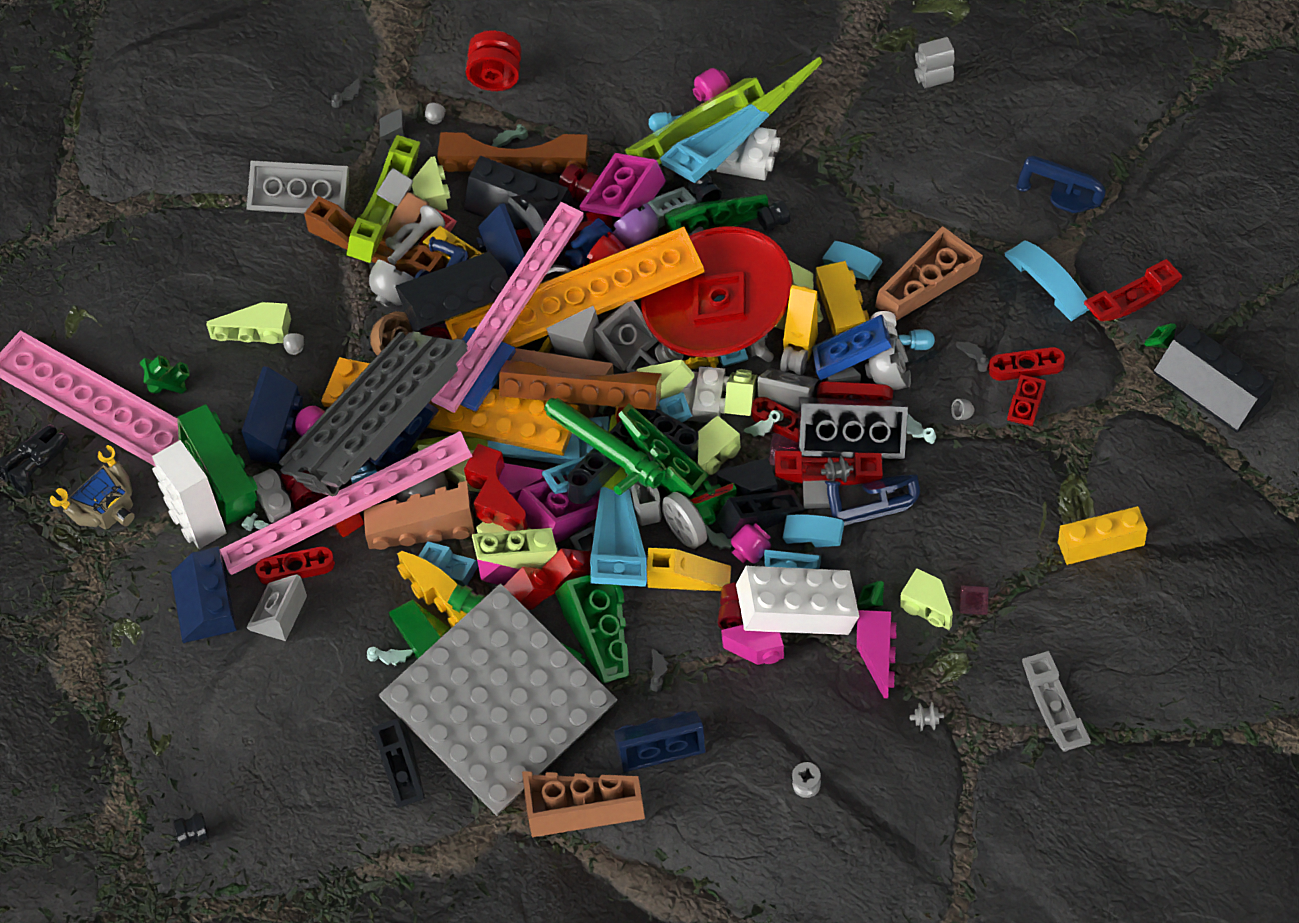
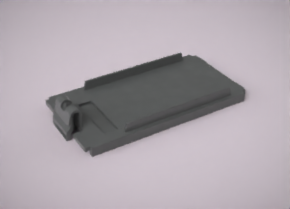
[279,331,468,496]

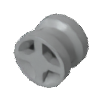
[780,346,808,376]
[792,762,821,798]

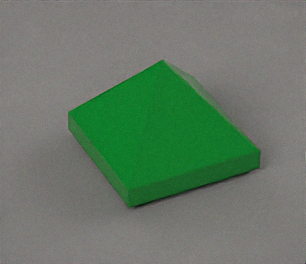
[1144,323,1177,348]
[857,581,884,610]

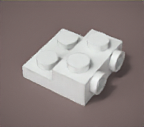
[717,127,780,181]
[678,366,730,423]

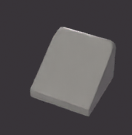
[377,168,413,207]

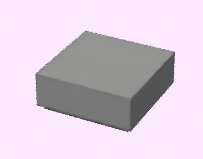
[803,480,830,509]

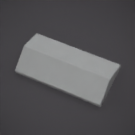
[246,161,349,214]

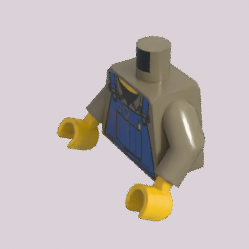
[50,445,134,529]

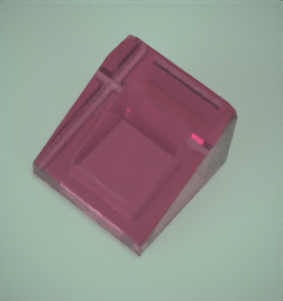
[769,433,798,465]
[960,585,989,615]

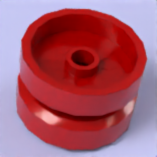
[465,30,522,91]

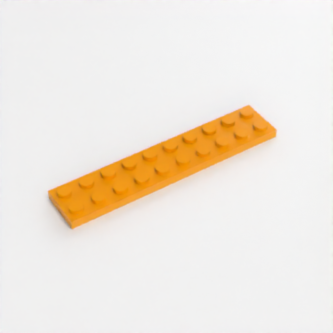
[445,227,704,348]
[321,357,581,456]

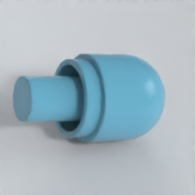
[648,112,682,132]
[898,329,935,350]

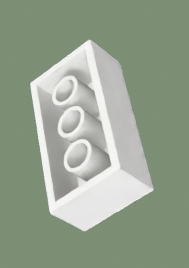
[152,440,226,549]
[736,566,859,635]

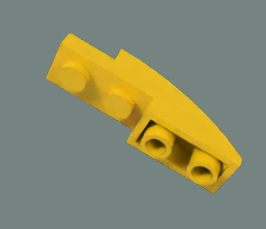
[397,551,466,628]

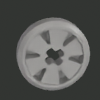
[662,492,707,549]

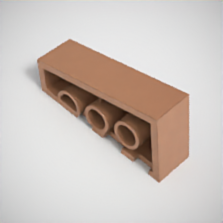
[875,226,983,321]
[511,348,614,418]
[364,481,475,550]
[522,771,645,837]

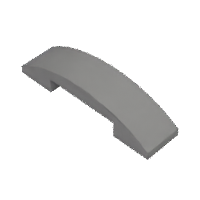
[1022,651,1091,752]

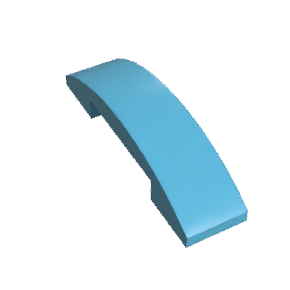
[1005,240,1089,321]

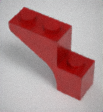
[464,444,528,531]
[504,548,591,610]

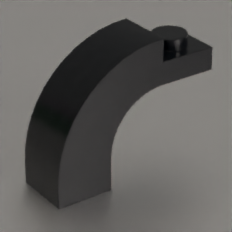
[507,194,566,266]

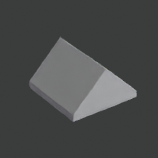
[593,301,658,371]
[546,306,600,360]
[758,368,820,411]
[247,574,307,641]

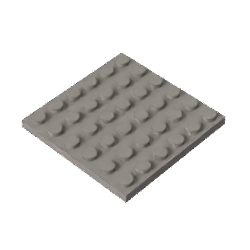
[379,583,617,816]

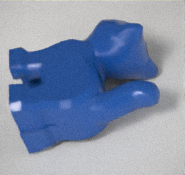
[566,218,612,268]

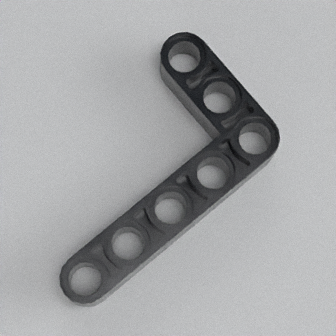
[567,408,699,504]

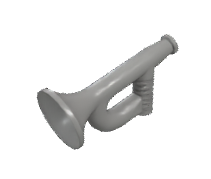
[385,205,445,265]

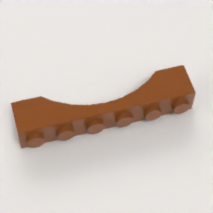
[437,132,589,174]
[304,196,445,278]
[499,360,662,410]

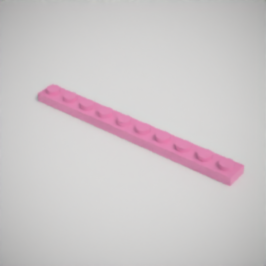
[431,202,583,413]
[220,431,473,575]

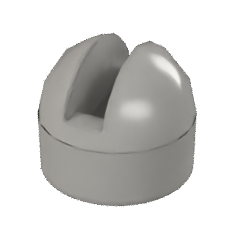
[425,103,445,124]
[283,333,304,355]
[951,399,975,420]

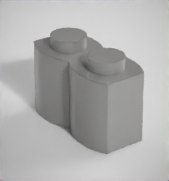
[915,37,955,89]
[253,469,294,524]
[627,475,662,526]

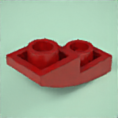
[1007,374,1046,427]

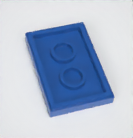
[812,315,892,380]
[460,328,516,412]

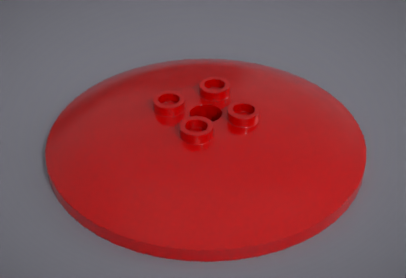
[641,227,793,357]

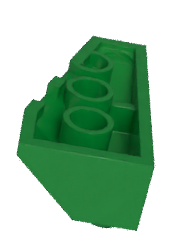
[664,194,768,234]
[618,403,709,498]
[555,575,629,684]
[389,599,451,659]

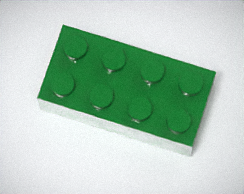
[177,404,257,525]

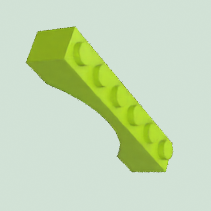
[625,78,765,164]
[347,135,420,263]

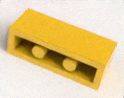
[816,261,869,336]
[1058,506,1147,565]

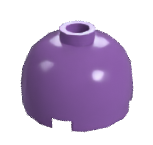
[612,203,659,249]

